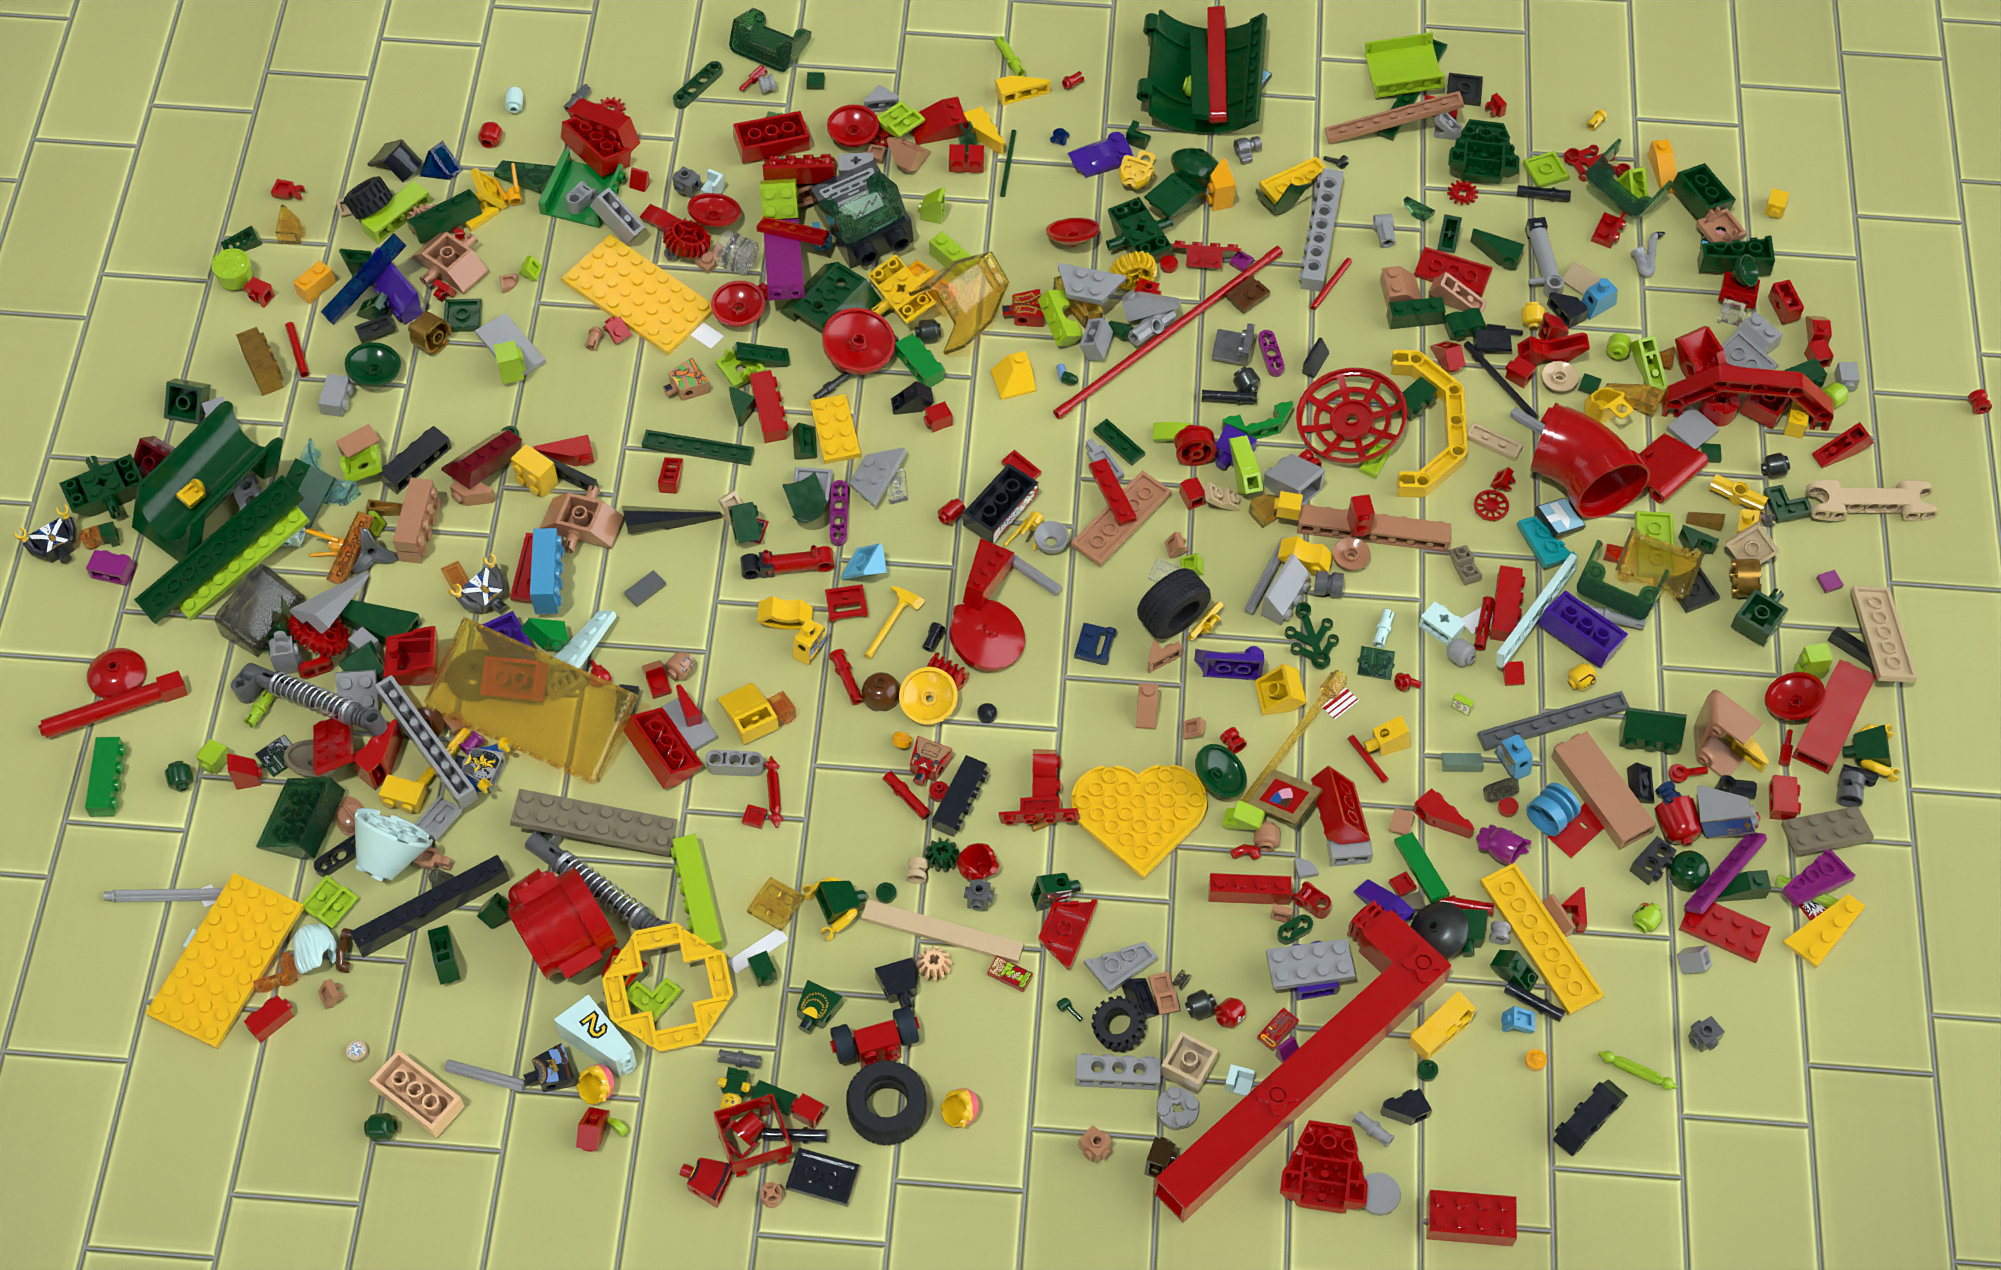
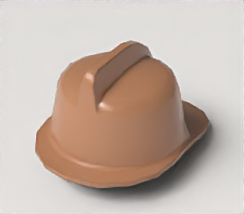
[330,796,364,837]

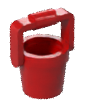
[718,1110,766,1159]

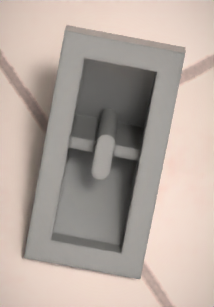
[864,85,899,112]

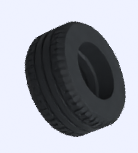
[1137,568,1211,639]
[846,1060,927,1145]

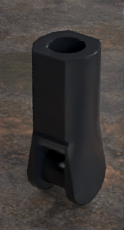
[1840,764,1879,787]

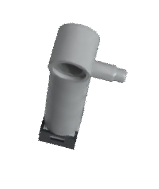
[1525,217,1564,298]

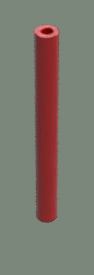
[1310,258,1352,310]

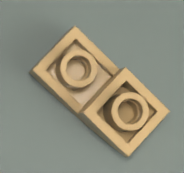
[1204,482,1240,511]

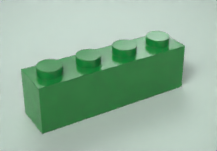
[85,737,127,817]

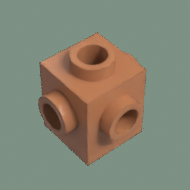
[1078,1125,1112,1164]

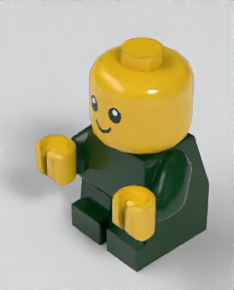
[717,1067,751,1110]

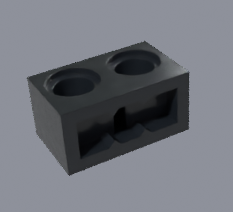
[1629,836,1677,886]

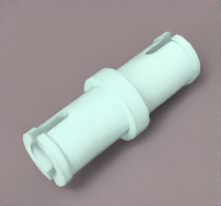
[1372,609,1395,648]

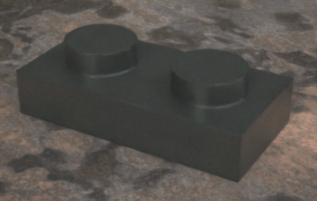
[354,314,396,344]

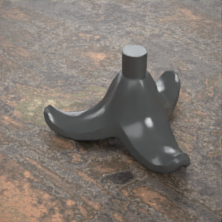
[351,528,398,574]

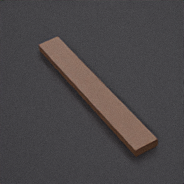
[1324,91,1464,144]

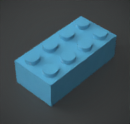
[530,528,564,614]

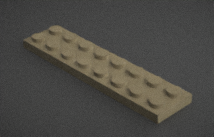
[510,789,678,856]

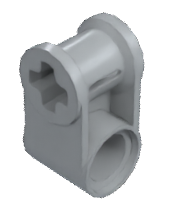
[566,181,598,215]

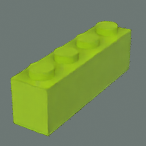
[361,181,431,244]

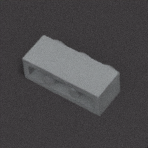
[590,187,645,245]

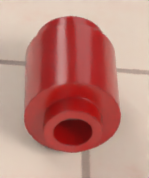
[938,498,965,525]

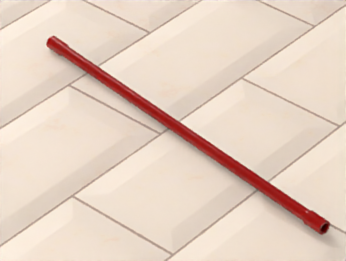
[1053,246,1283,419]

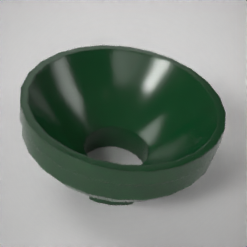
[1732,254,1759,287]

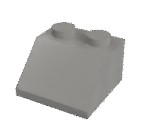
[1731,312,1783,355]

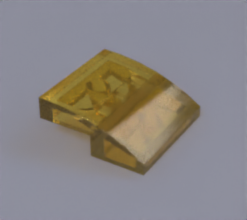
[747,877,805,931]

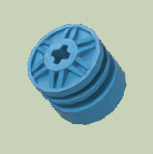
[1526,782,1581,836]

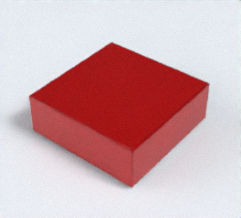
[742,804,767,829]
[1388,871,1417,897]

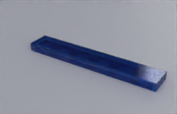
[321,233,407,325]

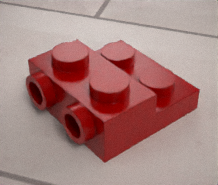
[1718,271,1760,309]

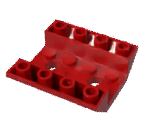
[763,154,835,184]

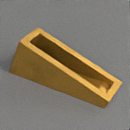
[365,499,403,516]
[1686,512,1726,531]

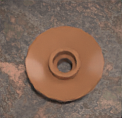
[1333,537,1370,570]

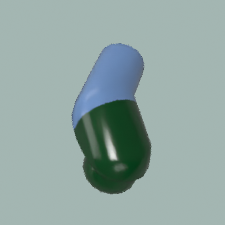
[1056,364,1078,385]

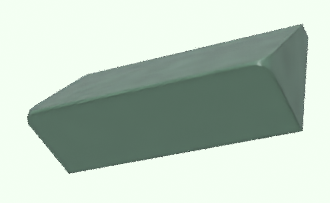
[1441,753,1484,772]

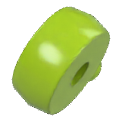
[606,1117,628,1137]

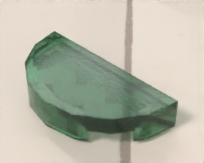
[1403,196,1435,221]

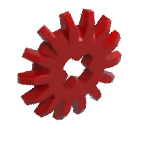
[597,97,626,114]
[1447,180,1479,205]

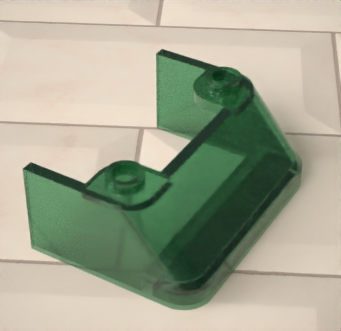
[1586,138,1672,218]
[1577,540,1670,620]

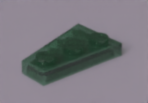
[494,160,555,194]

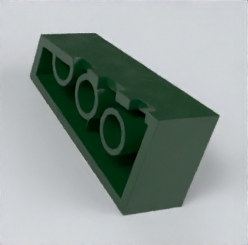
[1697,235,1775,276]

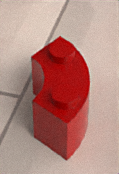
[1032,749,1061,797]

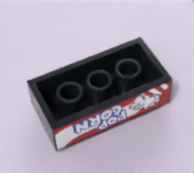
[963,463,1039,544]

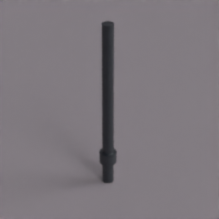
[1464,341,1539,419]

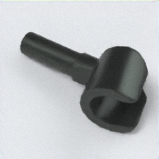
[1323,155,1349,169]

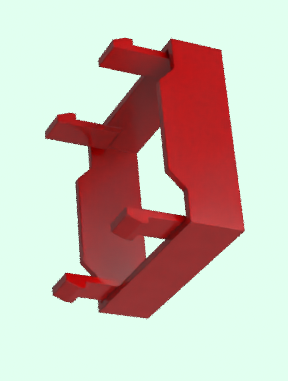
[714,1094,792,1178]

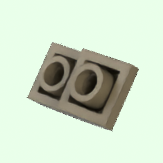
[1449,545,1482,585]

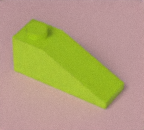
[1631,335,1668,393]

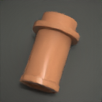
[585,326,603,351]

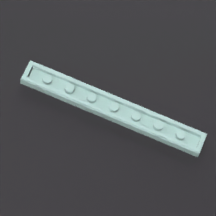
[1496,553,1577,668]

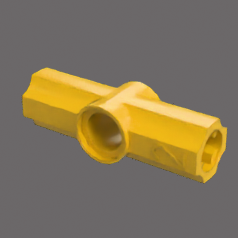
[1709,474,1768,512]

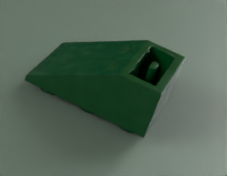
[1144,171,1207,218]

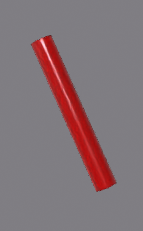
[285,322,309,378]

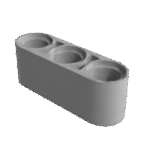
[706,750,764,776]

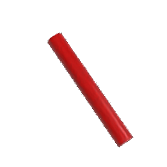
[1347,735,1389,784]

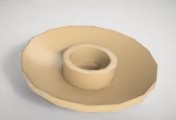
[1542,361,1578,392]

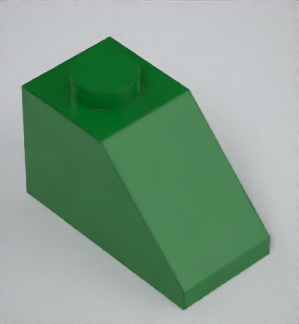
[522,618,568,651]

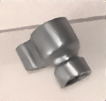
[1233,136,1262,164]

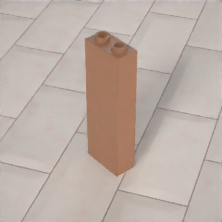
[1551,731,1656,850]

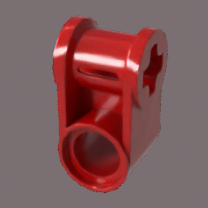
[1291,881,1331,919]

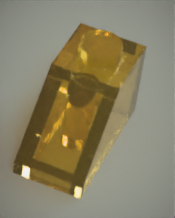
[275,205,305,244]
[1249,494,1280,529]

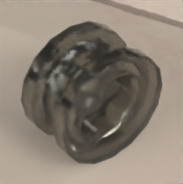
[1173,969,1192,991]

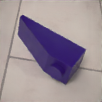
[1353,879,1415,924]

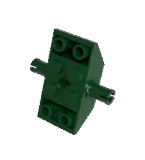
[1106,197,1174,257]
[59,454,143,519]

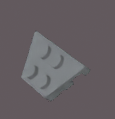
[1058,263,1126,305]
[849,448,907,507]

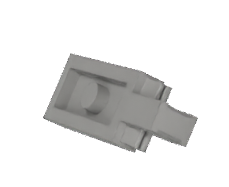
[1085,438,1124,480]

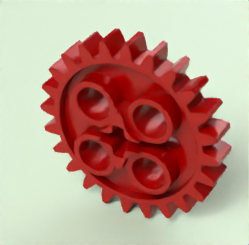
[288,614,351,657]

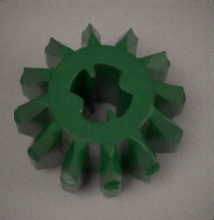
[925,837,959,872]

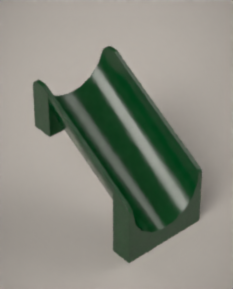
[132,401,283,562]

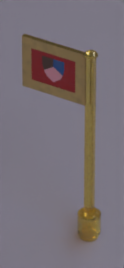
[1239,670,1348,826]

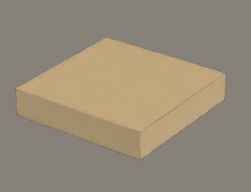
[1725,521,1780,564]

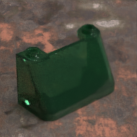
[729,8,812,72]
[818,171,905,244]

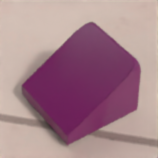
[1275,1036,1299,1063]

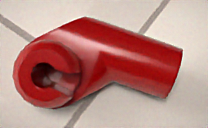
[1230,844,1261,860]

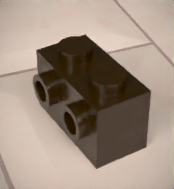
[1144,1137,1177,1178]

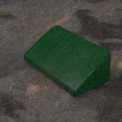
[792,422,817,460]

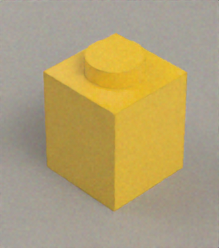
[1764,188,1789,219]
[1274,491,1303,520]

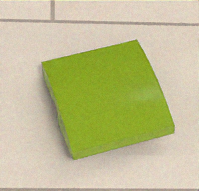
[877,101,925,138]
[301,875,359,929]

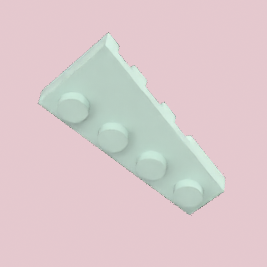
[548,611,617,671]

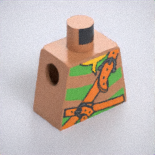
[663,358,710,401]

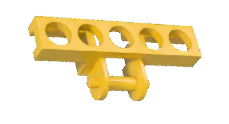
[1186,601,1223,641]

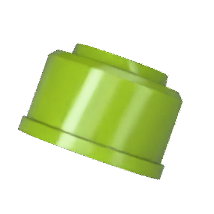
[212,248,253,290]

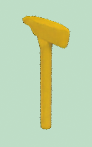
[865,586,925,659]

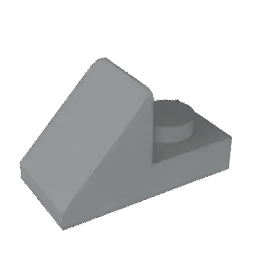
[1434,112,1462,140]

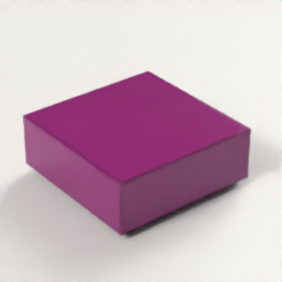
[1229,251,1254,272]
[1816,570,1844,594]

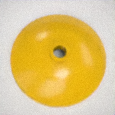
[899,667,958,725]

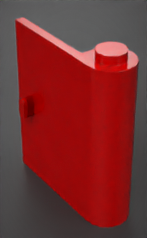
[1639,433,1708,503]

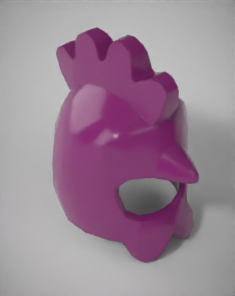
[1476,825,1531,865]

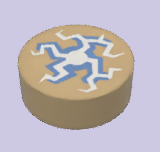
[346,1040,368,1063]

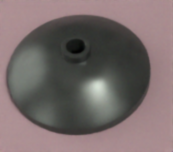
[1410,901,1469,960]

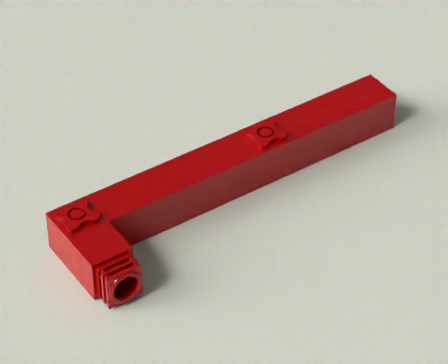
[1153,900,1452,1223]

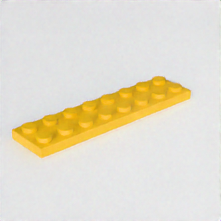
[1480,863,1604,1016]

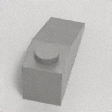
[1122,291,1180,322]

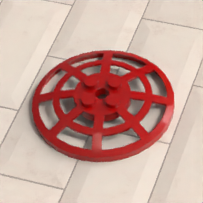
[1296,368,1407,464]

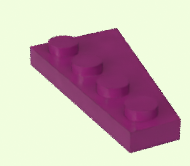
[1781,849,1856,907]

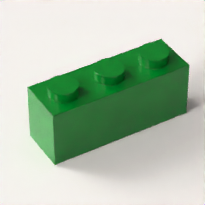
[895,333,945,388]

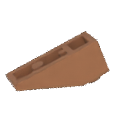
[1428,272,1487,314]

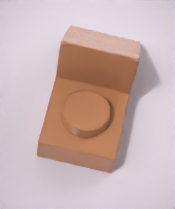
[1147,639,1183,673]

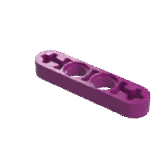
[830,480,848,547]

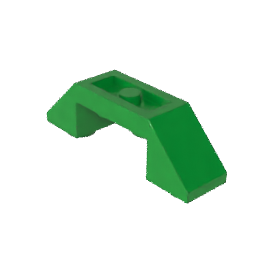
[1221,401,1293,439]

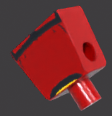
[679,1157,733,1208]

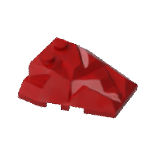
[1280,1120,1368,1214]

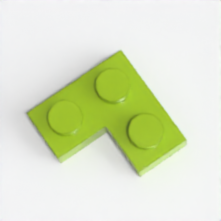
[626,977,682,1022]

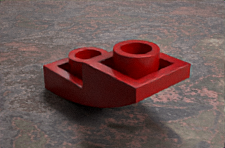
[640,204,678,232]

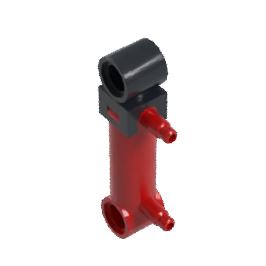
[740,545,835,579]

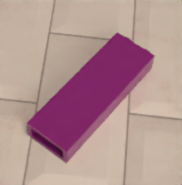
[764,218,805,300]

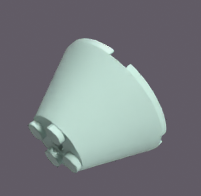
[354,808,433,881]

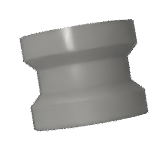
[758,74,776,94]
[1489,921,1511,945]

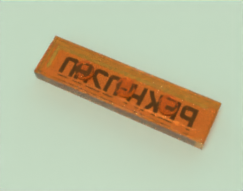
[326,511,375,584]

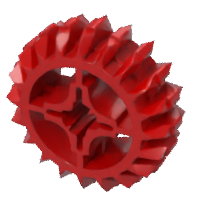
[663,218,711,260]

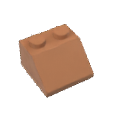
[1380,266,1421,309]

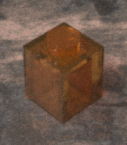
[767,691,796,726]

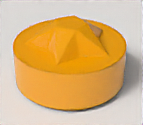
[891,732,912,749]
[1525,1049,1547,1071]

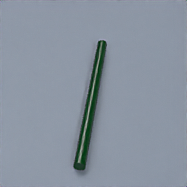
[1000,129,1017,197]

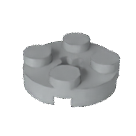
[1156,1086,1199,1130]

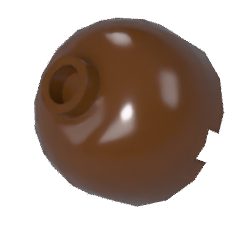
[862,672,900,712]

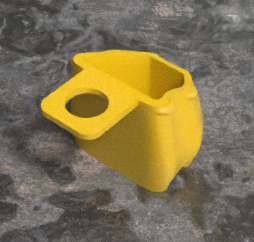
[1119,150,1155,189]
[1584,388,1633,424]

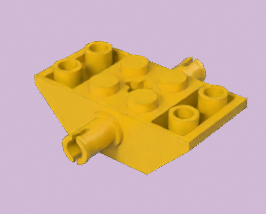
[867,254,936,324]

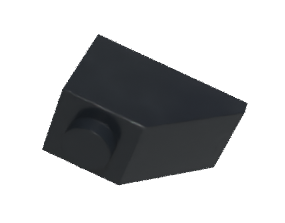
[1547,292,1588,329]

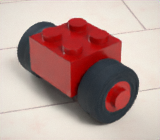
[829,1006,920,1069]

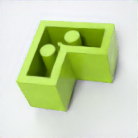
[493,340,526,384]

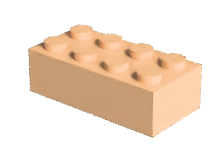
[369,1049,465,1139]

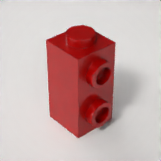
[243,995,294,1044]

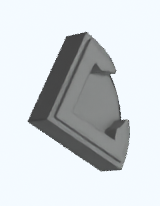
[1293,858,1319,879]

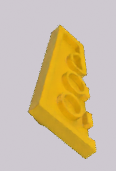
[1259,157,1326,205]
[1782,894,1866,968]

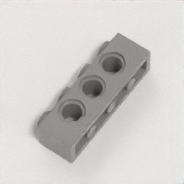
[1075,1053,1161,1090]

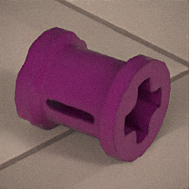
[458,731,485,755]

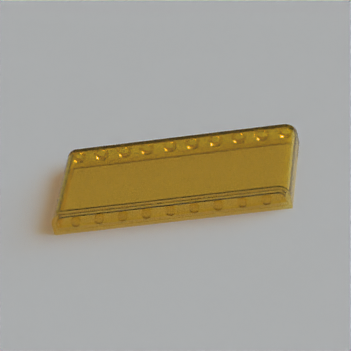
[423,616,639,783]

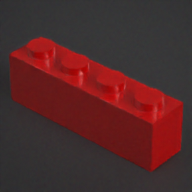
[750,370,789,443]
[1490,565,1526,642]
[1208,873,1292,905]

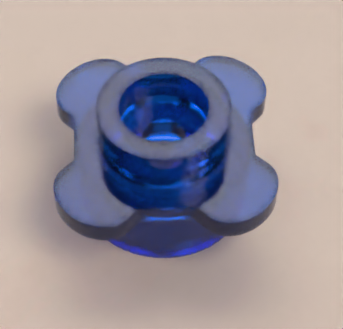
[1050,128,1070,145]

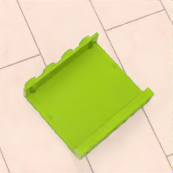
[1365,32,1444,98]

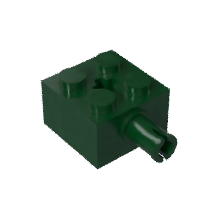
[1731,588,1788,647]

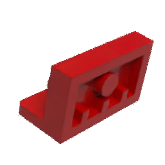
[1591,212,1627,249]

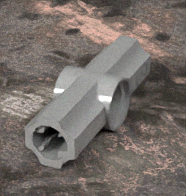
[1128,310,1176,345]

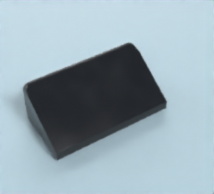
[1473,329,1512,351]
[1302,337,1329,378]
[1627,762,1655,804]
[1122,978,1159,1019]

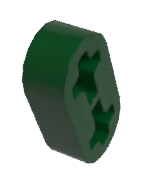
[1277,914,1313,945]

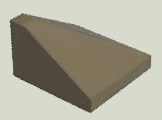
[1400,891,1426,914]

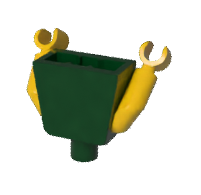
[1843,724,1900,782]
[803,877,866,942]

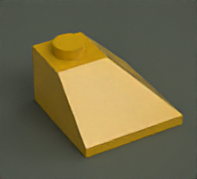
[991,351,1036,400]

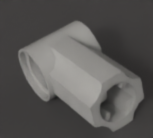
[1373,214,1396,248]

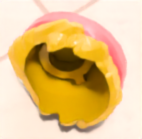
[577,1064,614,1105]
[940,1088,979,1128]

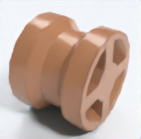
[760,1182,782,1208]

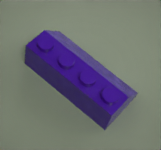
[364,247,422,325]
[1538,590,1628,668]

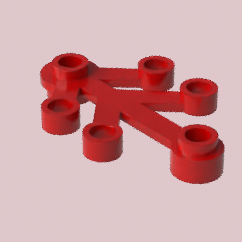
[1563,145,1631,187]

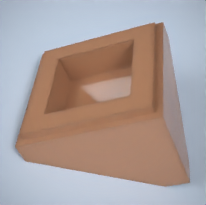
[1183,717,1206,740]

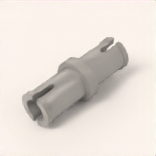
[1352,1111,1394,1147]

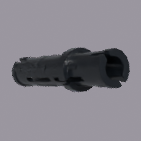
[1517,185,1571,201]
[1202,389,1257,404]
[1504,981,1565,1022]
[762,1127,828,1144]

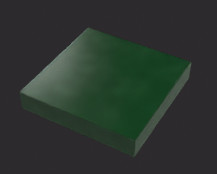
[444,298,482,332]

